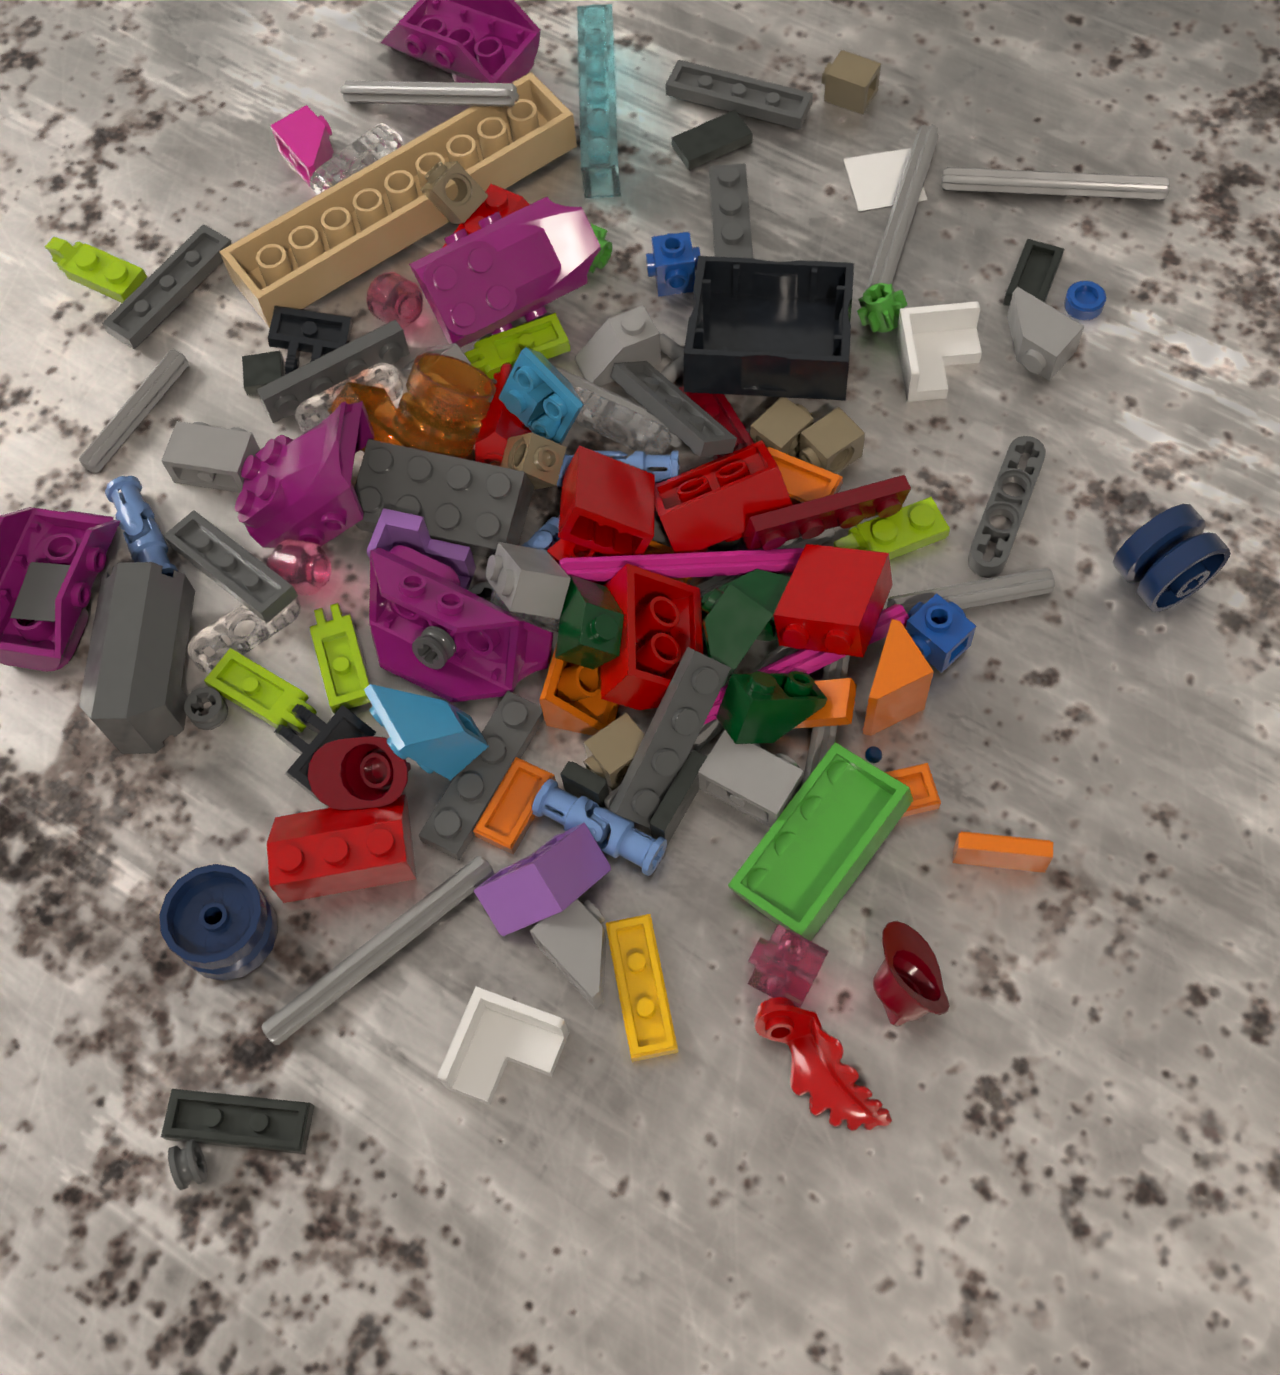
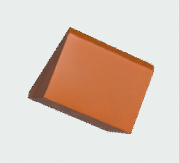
[862,619,934,736]
[539,644,619,736]

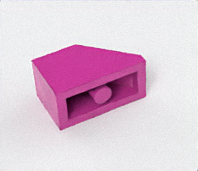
[270,105,334,194]

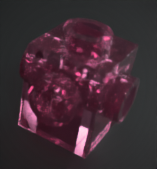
[748,924,829,1008]

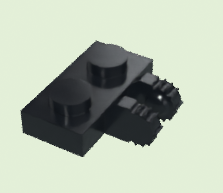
[267,306,352,374]
[274,704,376,801]

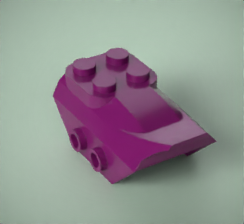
[380,0,541,83]
[409,196,601,348]
[235,401,375,548]
[0,507,121,672]
[369,545,554,703]

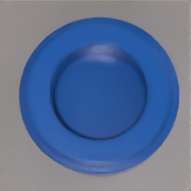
[1064,281,1106,320]

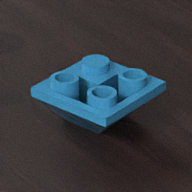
[499,347,584,445]
[364,684,489,780]

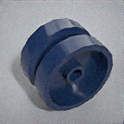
[1113,503,1231,612]
[159,864,278,981]

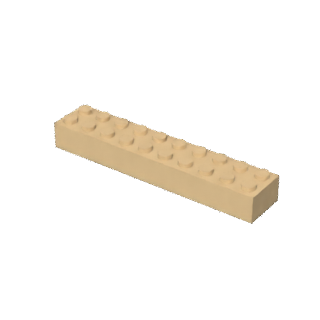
[219,72,577,328]

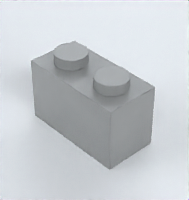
[161,421,260,493]
[486,542,571,619]
[698,730,804,828]

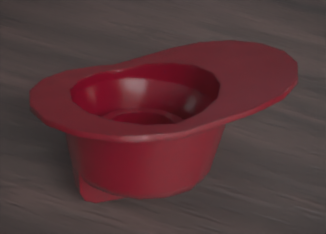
[308,736,411,810]
[873,921,950,1027]

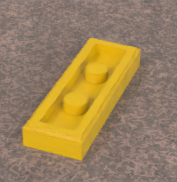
[605,914,679,1062]

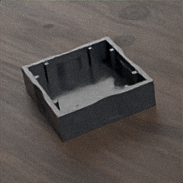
[684,256,854,401]

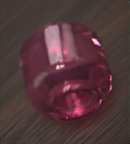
[366,272,423,328]
[267,540,332,596]

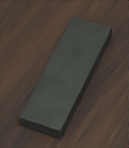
[161,1089,314,1154]

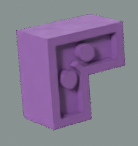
[367,508,476,590]
[473,822,611,936]

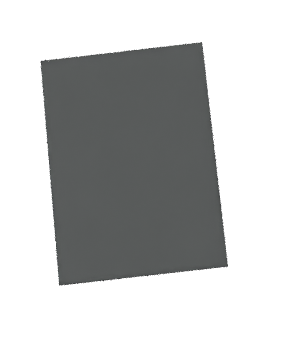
[10,562,70,622]

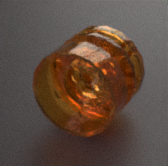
[392,353,496,458]

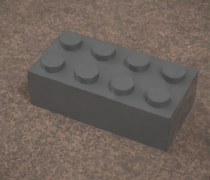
[354,439,534,558]

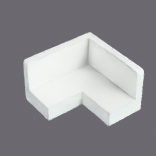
[896,301,982,402]
[438,986,570,1105]

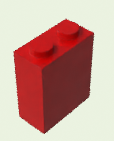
[558,445,655,556]
[773,544,893,657]

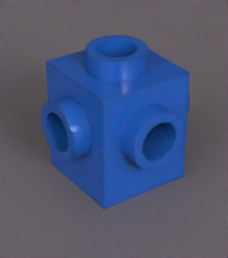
[646,232,701,297]
[905,593,976,673]

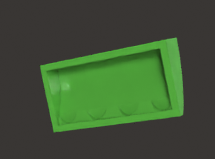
[728,742,914,946]

